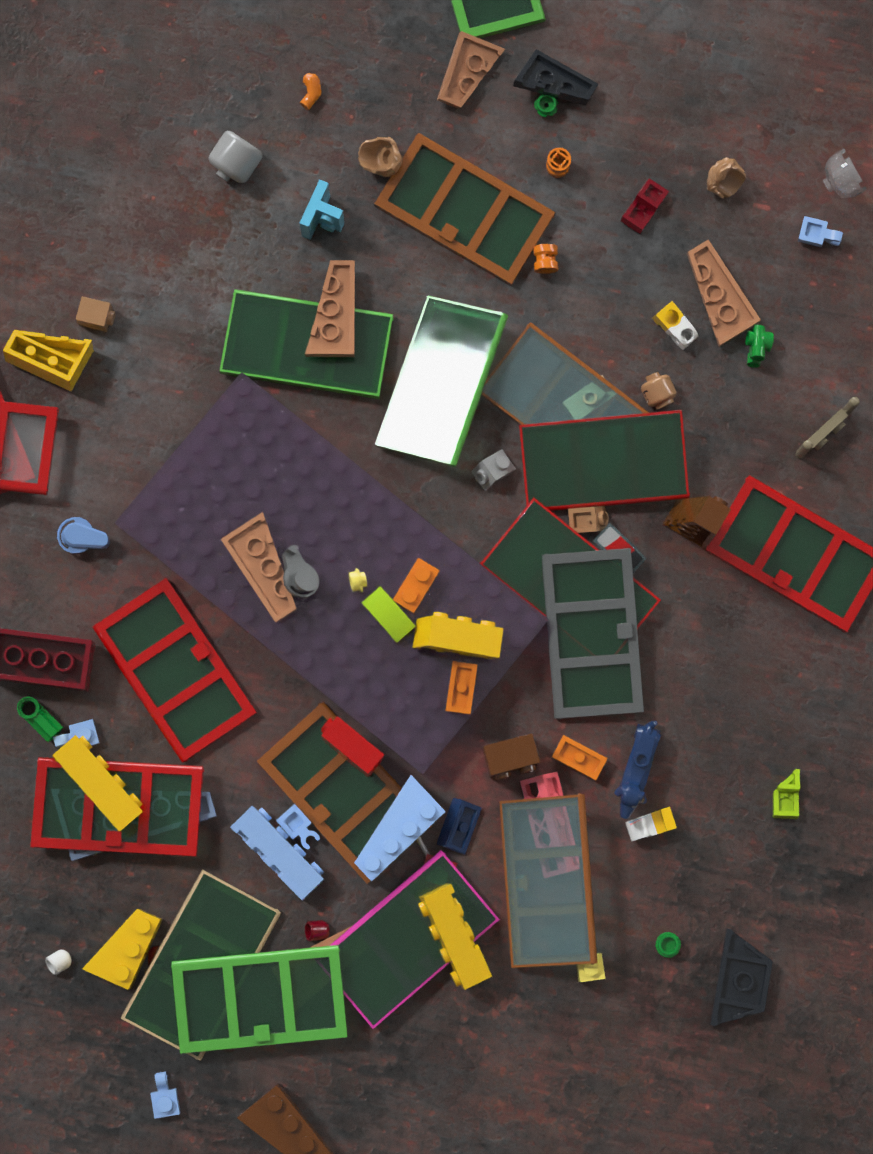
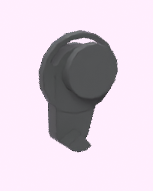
[282,545,319,598]

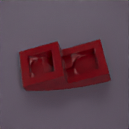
[620,178,669,234]

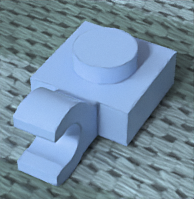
[798,216,843,247]
[53,719,100,748]
[150,1071,180,1119]

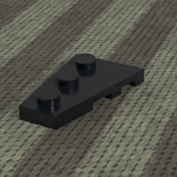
[513,49,598,105]

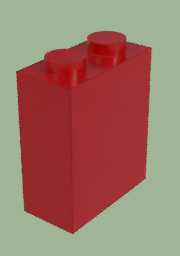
[321,716,384,778]

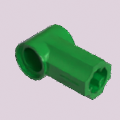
[17,697,64,743]

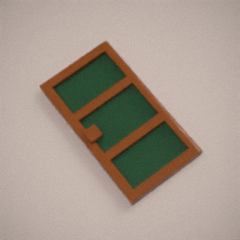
[374,133,556,286]
[257,701,432,884]

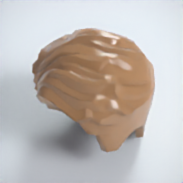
[358,137,403,177]
[707,158,746,199]

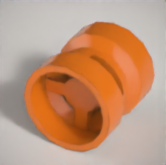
[546,148,571,178]
[533,244,558,274]

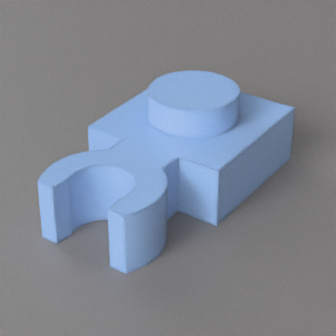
[276,804,320,849]

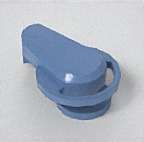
[57,517,110,554]

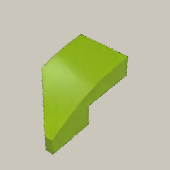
[773,769,800,819]

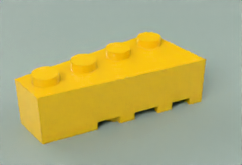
[52,735,143,832]
[418,884,492,990]

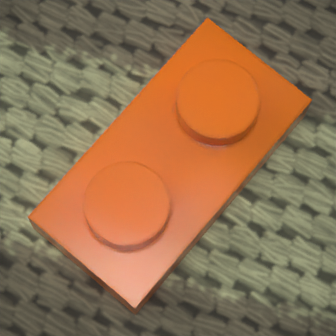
[393,558,440,614]
[445,661,478,715]
[551,735,608,781]

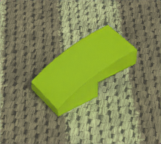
[361,587,416,643]

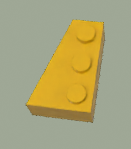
[3,330,94,391]
[412,612,504,659]
[83,909,163,990]

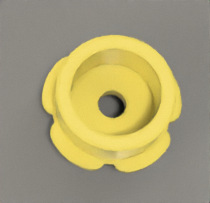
[348,568,367,593]

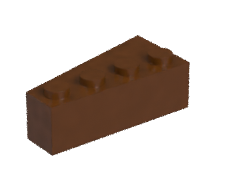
[662,496,731,550]
[237,1083,334,1154]

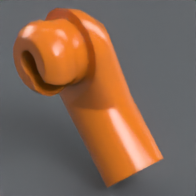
[300,73,322,110]

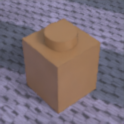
[76,296,115,332]

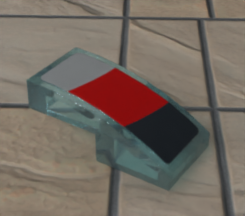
[593,523,646,573]

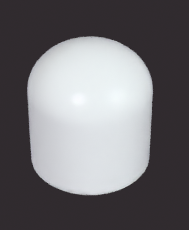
[45,950,72,975]

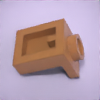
[568,506,609,533]

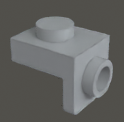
[472,449,516,490]

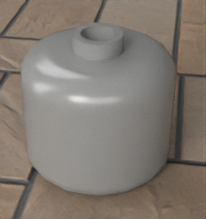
[209,131,263,183]

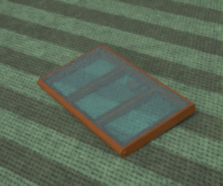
[481,322,658,490]
[499,793,598,968]

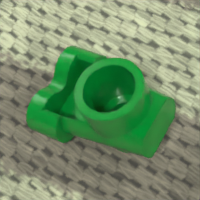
[745,325,774,368]

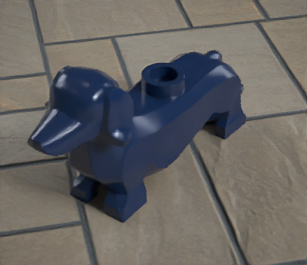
[614,721,661,819]

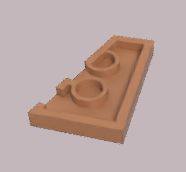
[437,31,505,109]

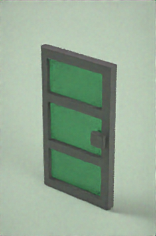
[542,548,644,719]

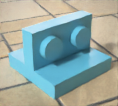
[300,179,344,240]

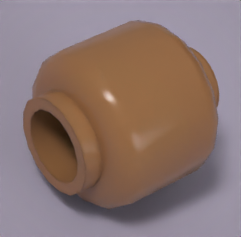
[641,372,677,410]

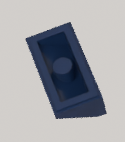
[437,798,482,855]

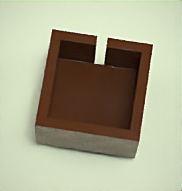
[482,733,540,781]

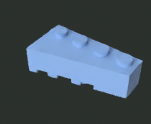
[354,775,445,881]
[230,806,325,901]

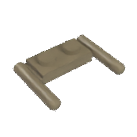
[796,397,860,459]

